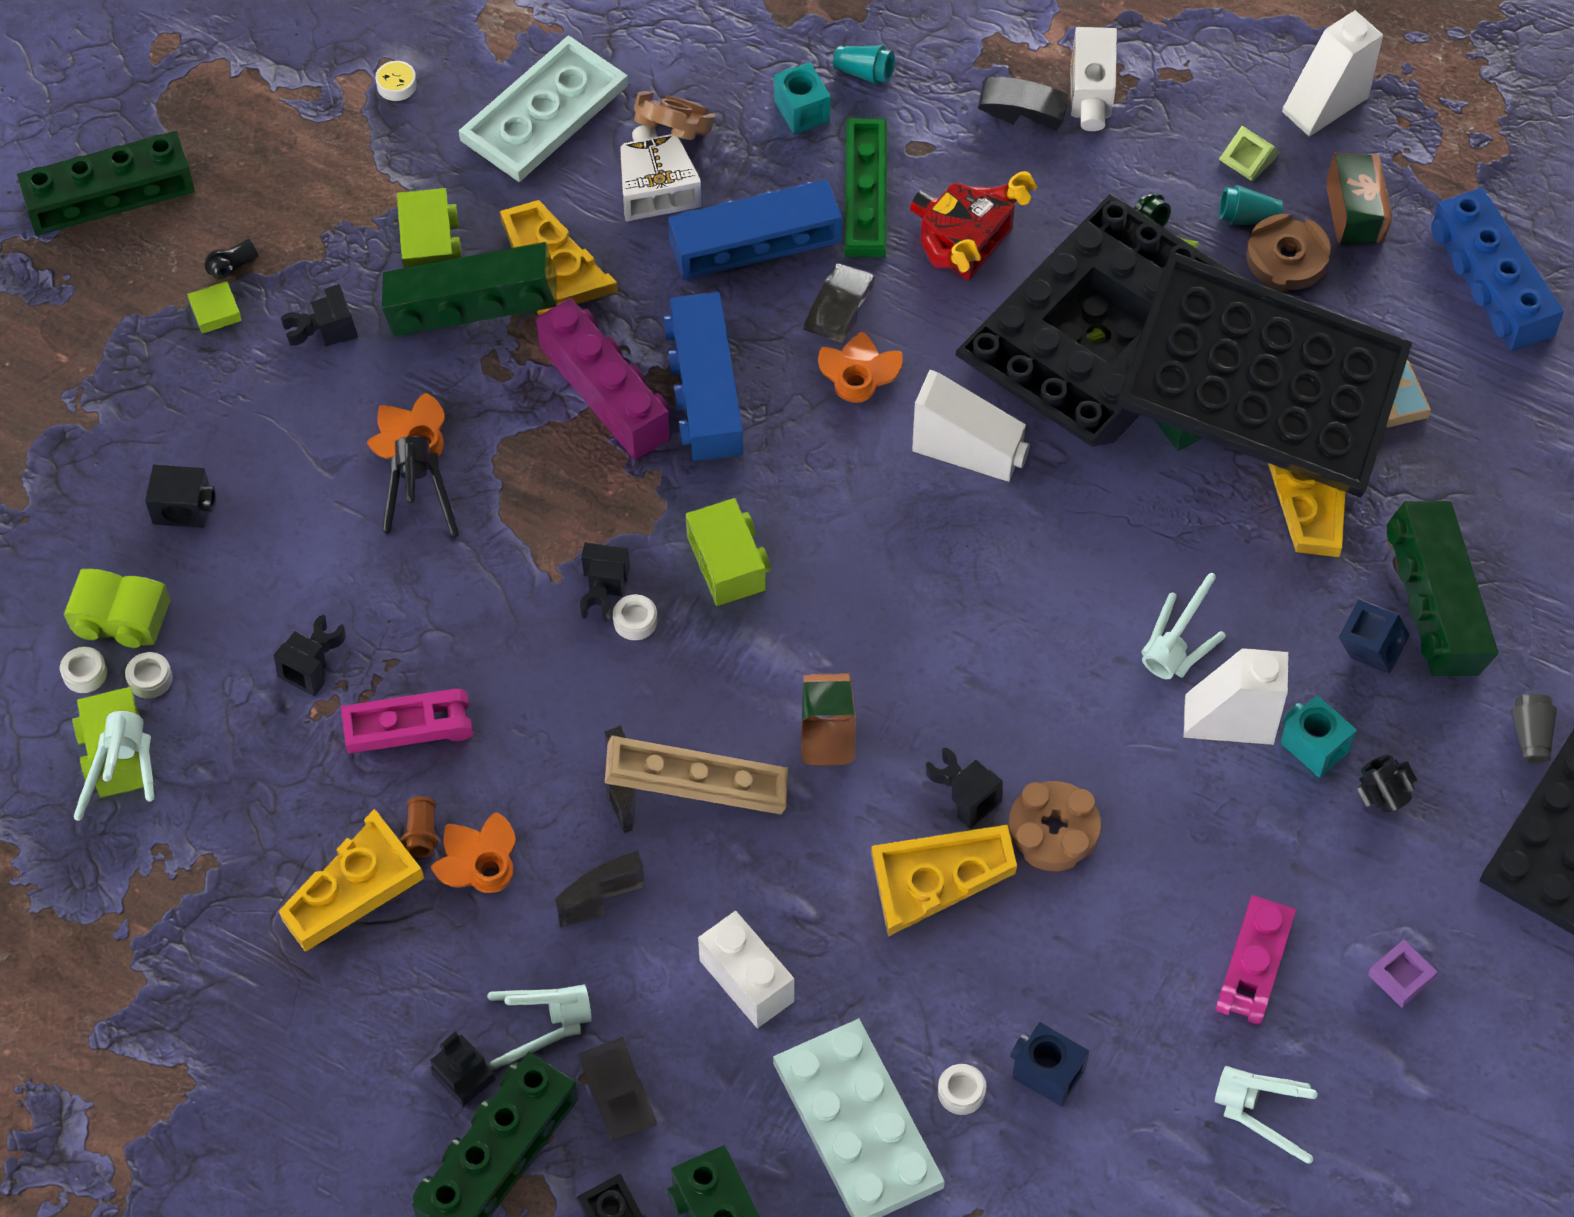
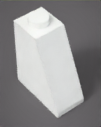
[1282,10,1383,137]
[912,370,1030,482]
[1183,648,1288,745]

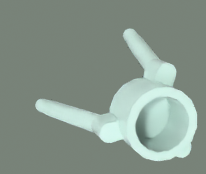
[1141,573,1226,679]
[74,711,155,821]
[487,984,591,1070]
[1215,1066,1318,1164]

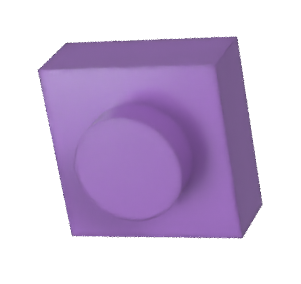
[1368,940,1438,1008]

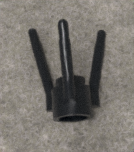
[382,436,459,538]

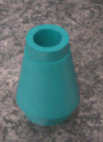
[833,45,895,85]
[1219,185,1283,225]

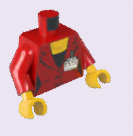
[910,171,1038,281]

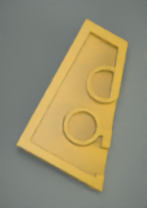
[500,200,618,315]
[1268,463,1346,558]
[279,809,425,952]
[871,824,1017,937]

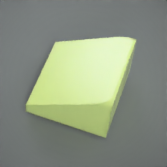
[1219,126,1280,182]

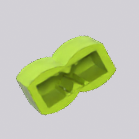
[64,569,171,648]

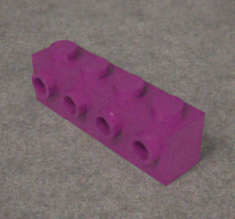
[536,298,671,460]

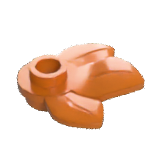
[818,332,903,403]
[367,393,445,459]
[431,812,516,893]

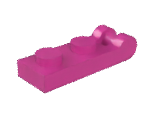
[341,689,473,754]
[1215,895,1296,1026]

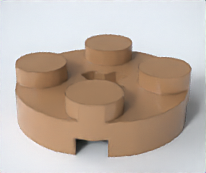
[633,91,716,140]
[1246,214,1331,294]
[1008,781,1101,871]

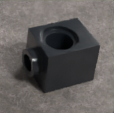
[145,464,216,528]

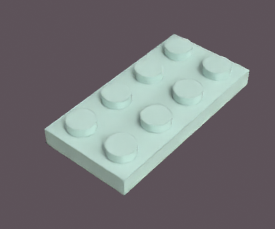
[459,35,628,182]
[773,1019,945,1217]

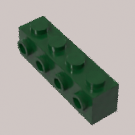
[17,130,195,236]
[382,242,557,337]
[1386,501,1499,676]
[412,1052,578,1217]
[667,1145,759,1217]

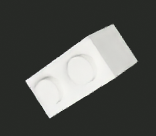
[698,911,794,1029]

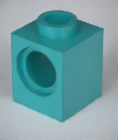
[774,62,831,135]
[1280,695,1357,778]

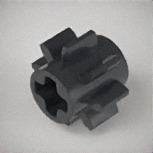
[1356,755,1417,812]

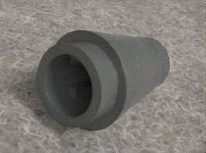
[1511,694,1557,764]

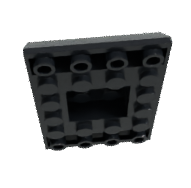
[955,194,1242,447]

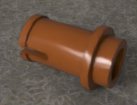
[401,796,438,858]

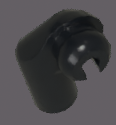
[204,239,259,279]

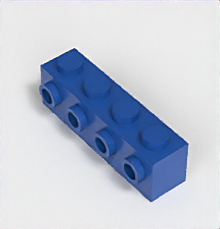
[668,179,842,280]
[1431,187,1564,351]
[663,292,743,461]

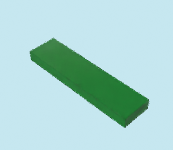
[845,118,887,257]

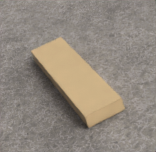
[605,736,788,815]

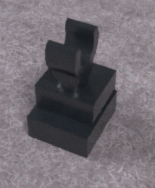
[281,284,358,346]
[580,542,630,622]
[273,615,346,696]
[926,748,1003,829]
[430,1032,496,1107]

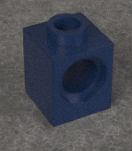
[1339,599,1410,673]
[1010,1022,1089,1107]

